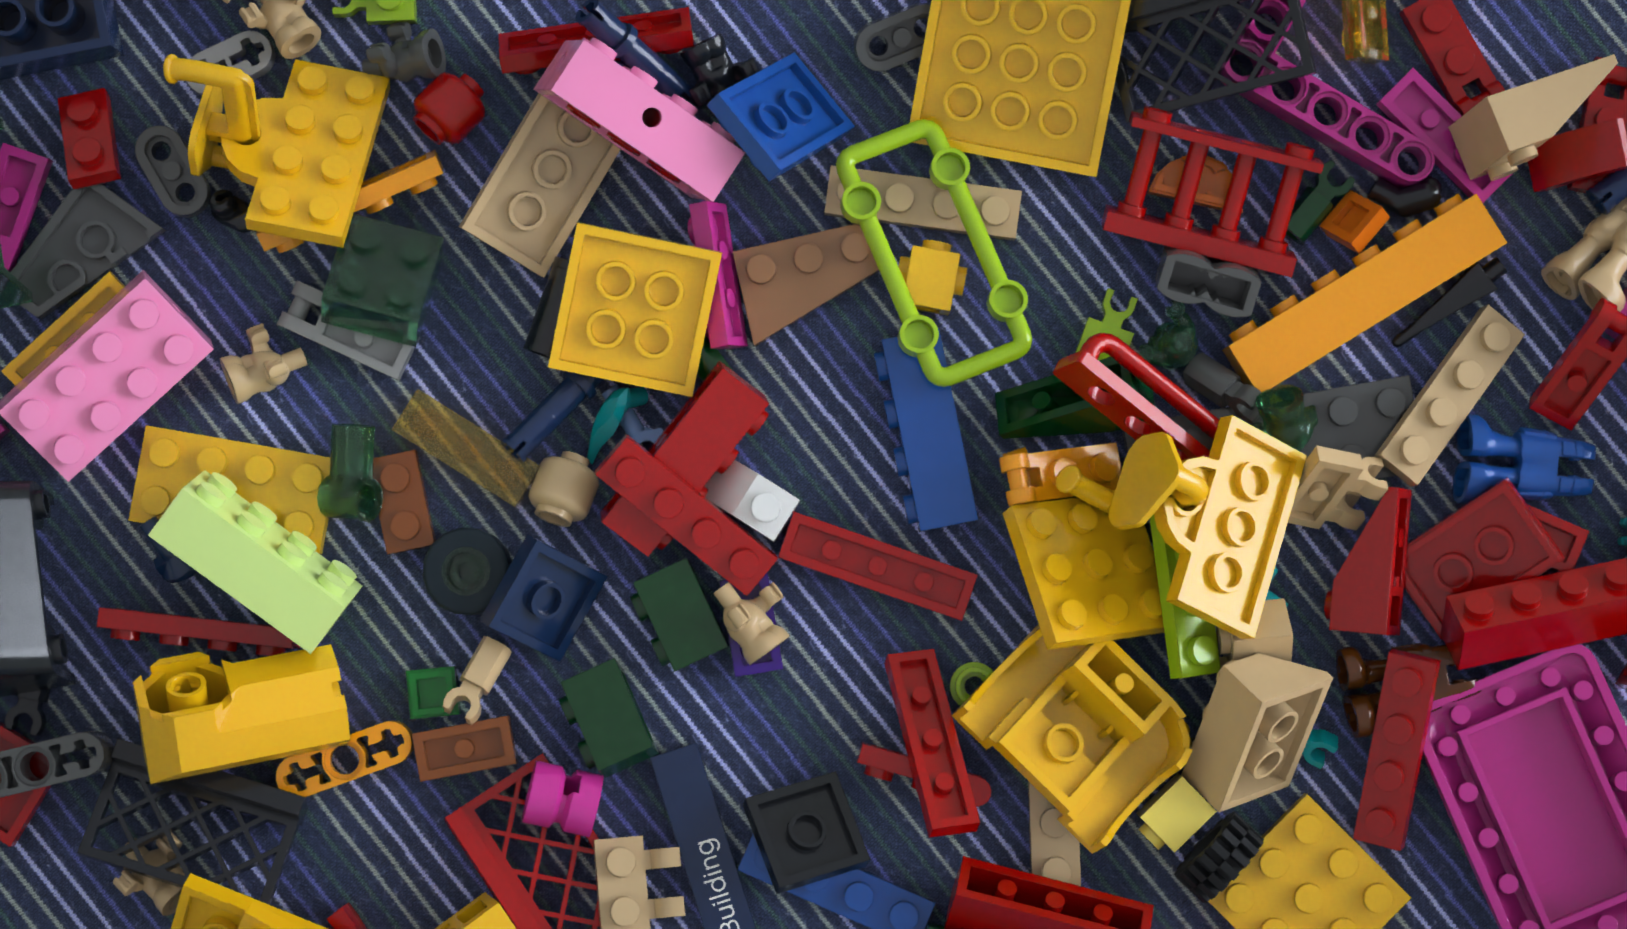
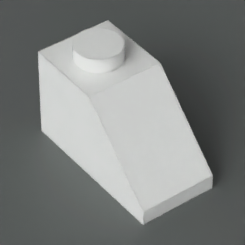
[705,460,800,542]

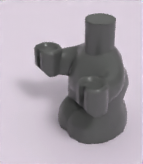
[362,22,446,82]

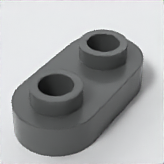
[854,3,931,71]
[135,125,211,218]

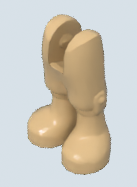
[1541,197,1627,312]

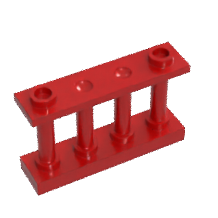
[1101,106,1324,278]

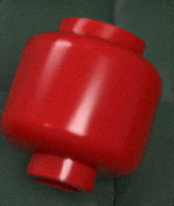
[413,72,485,145]

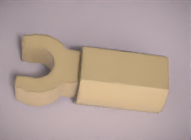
[443,636,512,725]

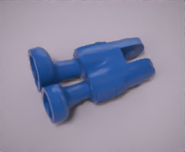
[1452,414,1596,505]

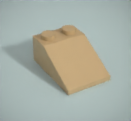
[1448,54,1618,181]

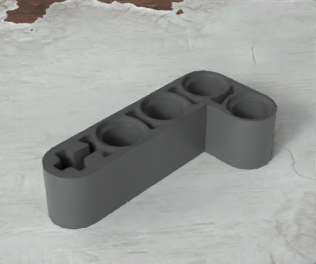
[0,730,114,798]

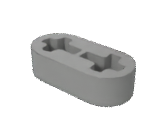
[187,30,276,96]

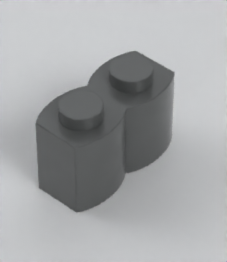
[1155,246,1262,317]

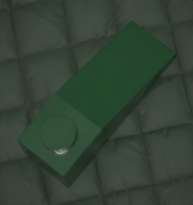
[995,357,1154,439]

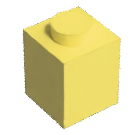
[1136,773,1217,853]

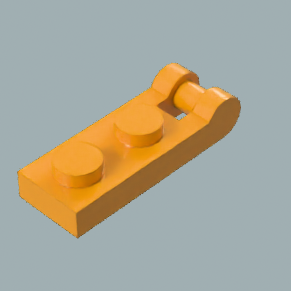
[999,442,1122,507]

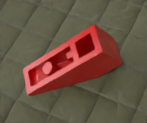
[1324,487,1412,636]

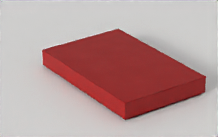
[1404,477,1565,639]

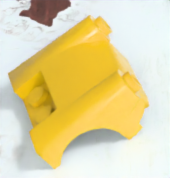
[951,624,1193,854]

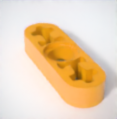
[276,720,414,797]

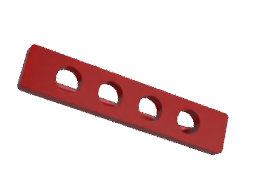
[1053,333,1219,460]

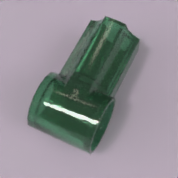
[317,424,383,522]

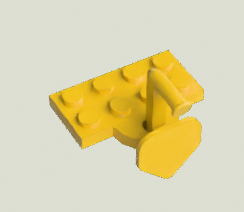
[163,54,390,248]
[1056,415,1307,639]

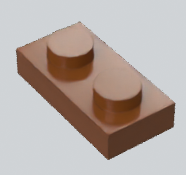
[367,449,436,555]
[411,715,518,782]

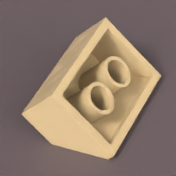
[1181,653,1333,813]

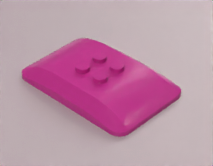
[1423,644,1627,929]

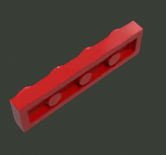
[499,7,694,74]
[595,434,778,596]
[778,512,978,621]
[96,607,300,656]
[884,649,980,838]
[1353,649,1441,851]

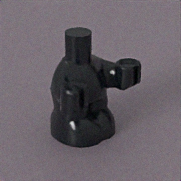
[680,33,760,107]

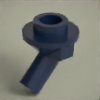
[140,516,197,583]

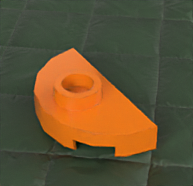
[1147,155,1243,214]

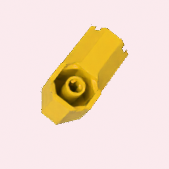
[133,644,350,784]

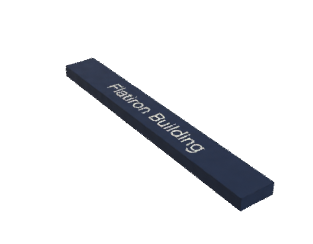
[650,742,756,929]

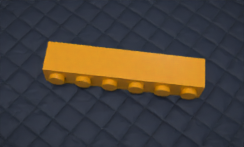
[1222,193,1507,393]

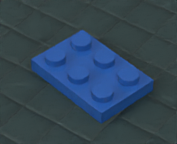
[707,52,855,181]

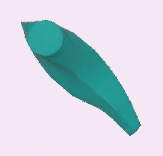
[587,386,648,464]

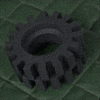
[1174,811,1264,903]

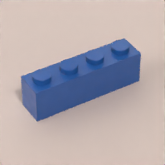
[874,328,978,533]

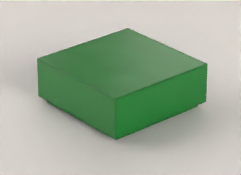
[406,666,461,719]

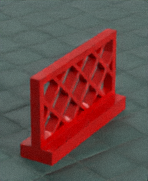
[443,753,600,929]

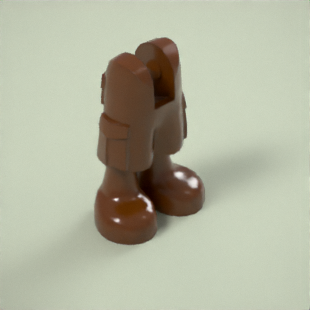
[1336,643,1481,738]

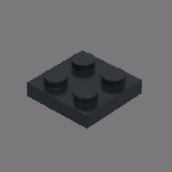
[743,771,871,894]

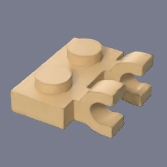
[1288,445,1388,531]
[593,835,685,929]

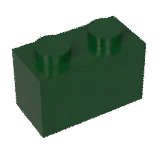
[630,558,729,671]
[559,658,659,778]

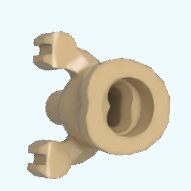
[239,0,321,59]
[220,323,307,404]
[713,582,790,665]
[113,832,185,916]

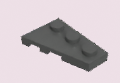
[0,184,166,319]

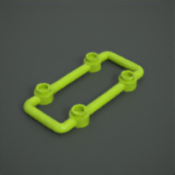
[836,119,1032,387]

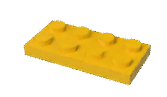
[128,425,340,554]

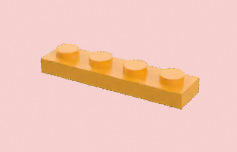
[256,150,443,253]

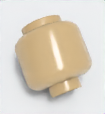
[528,451,599,527]

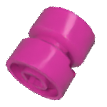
[522,760,604,837]

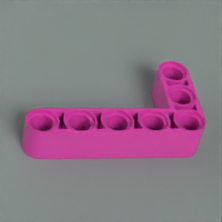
[1219,0,1435,188]

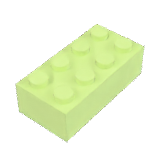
[148,470,363,654]

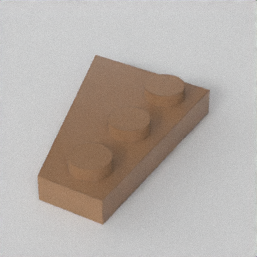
[733,224,879,347]

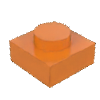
[1319,190,1390,254]

